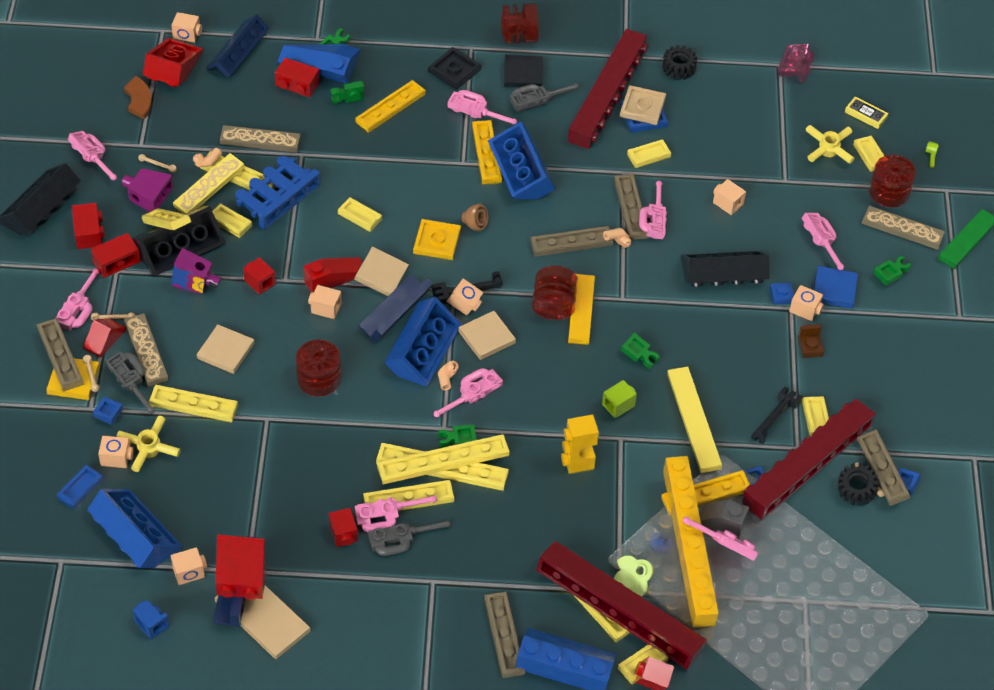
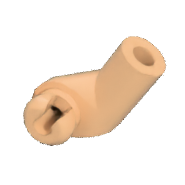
[193,148,222,168]
[603,228,631,248]
[438,361,459,391]

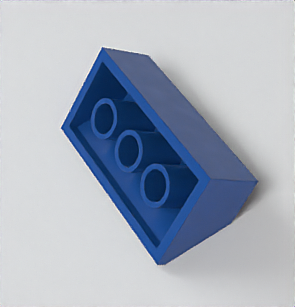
[488,121,556,199]
[384,297,462,386]
[87,489,183,568]
[515,627,617,690]

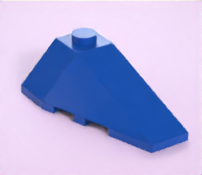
[277,44,361,84]

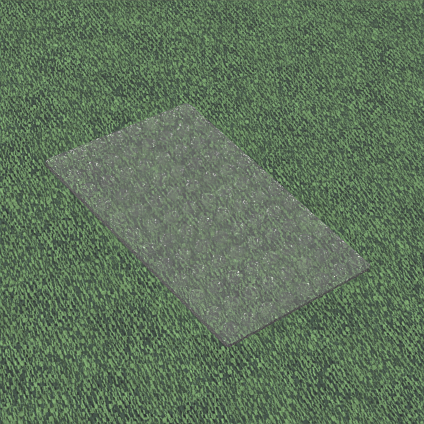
[608,455,929,690]

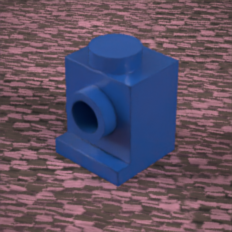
[133,600,170,640]

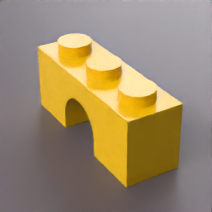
[561,415,599,474]

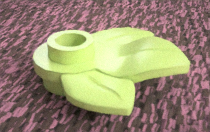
[614,556,653,596]

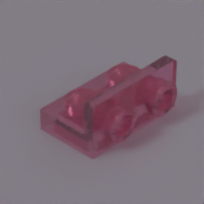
[778,44,814,83]

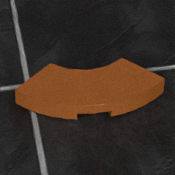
[124,76,152,119]

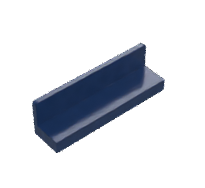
[206,14,269,78]
[359,275,433,343]
[213,536,256,627]

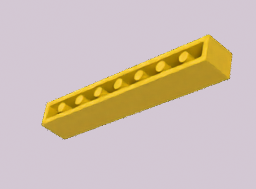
[663,456,719,628]

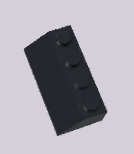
[0,163,81,235]
[132,206,226,277]
[681,251,770,287]

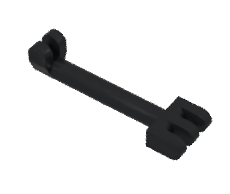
[431,271,503,304]
[751,387,803,444]

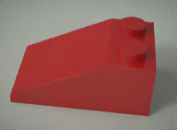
[143,38,203,87]
[216,535,266,600]

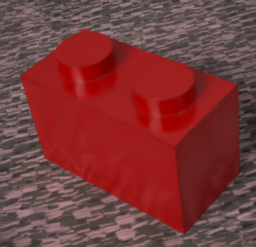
[275,58,320,97]
[72,203,105,249]
[91,233,141,278]

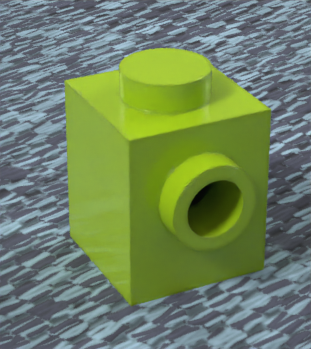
[602,380,637,418]

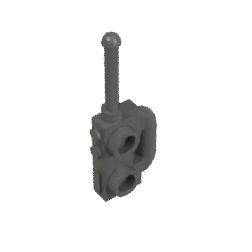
[510,83,580,112]
[105,351,155,414]
[368,520,451,556]

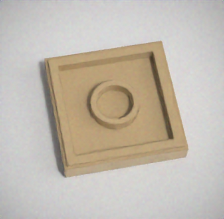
[620,85,666,125]
[354,247,409,296]
[458,311,516,360]
[197,324,255,374]

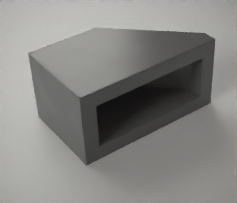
[700,500,749,539]

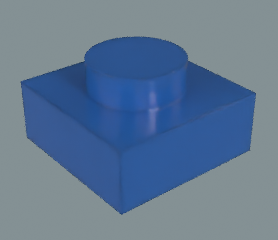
[770,282,794,305]
[93,397,123,425]
[898,468,921,496]

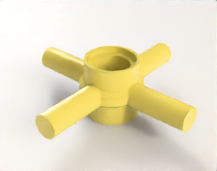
[806,125,854,164]
[117,416,181,472]

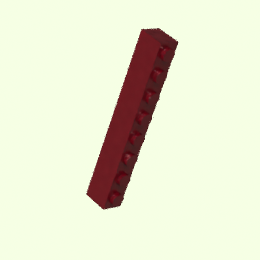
[568,29,648,149]
[742,399,876,520]
[536,541,707,670]

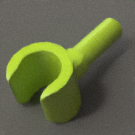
[925,141,939,168]

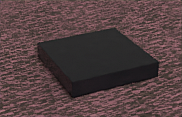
[428,47,482,90]
[504,55,543,87]

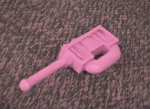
[448,90,517,125]
[68,131,117,180]
[639,181,667,240]
[802,213,844,270]
[56,268,99,331]
[433,368,503,417]
[354,495,437,532]
[683,517,758,561]

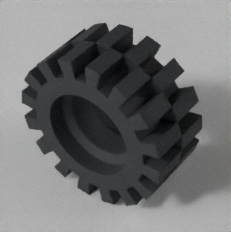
[662,45,697,80]
[838,463,878,506]

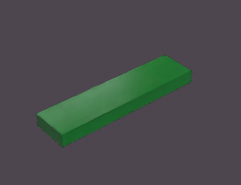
[938,209,994,269]

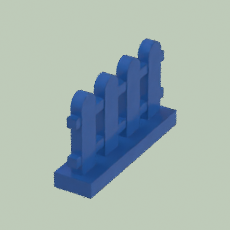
[235,156,320,230]

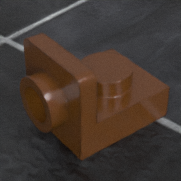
[798,324,824,358]

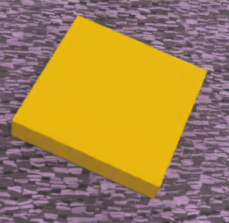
[413,219,461,260]
[46,358,100,400]

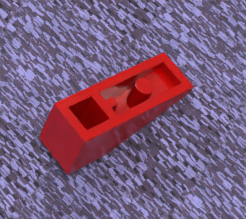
[303,257,363,292]

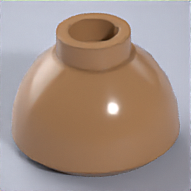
[462,203,488,232]

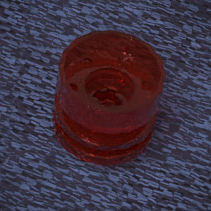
[501,3,539,44]
[869,154,916,208]
[532,266,578,320]
[295,339,341,397]

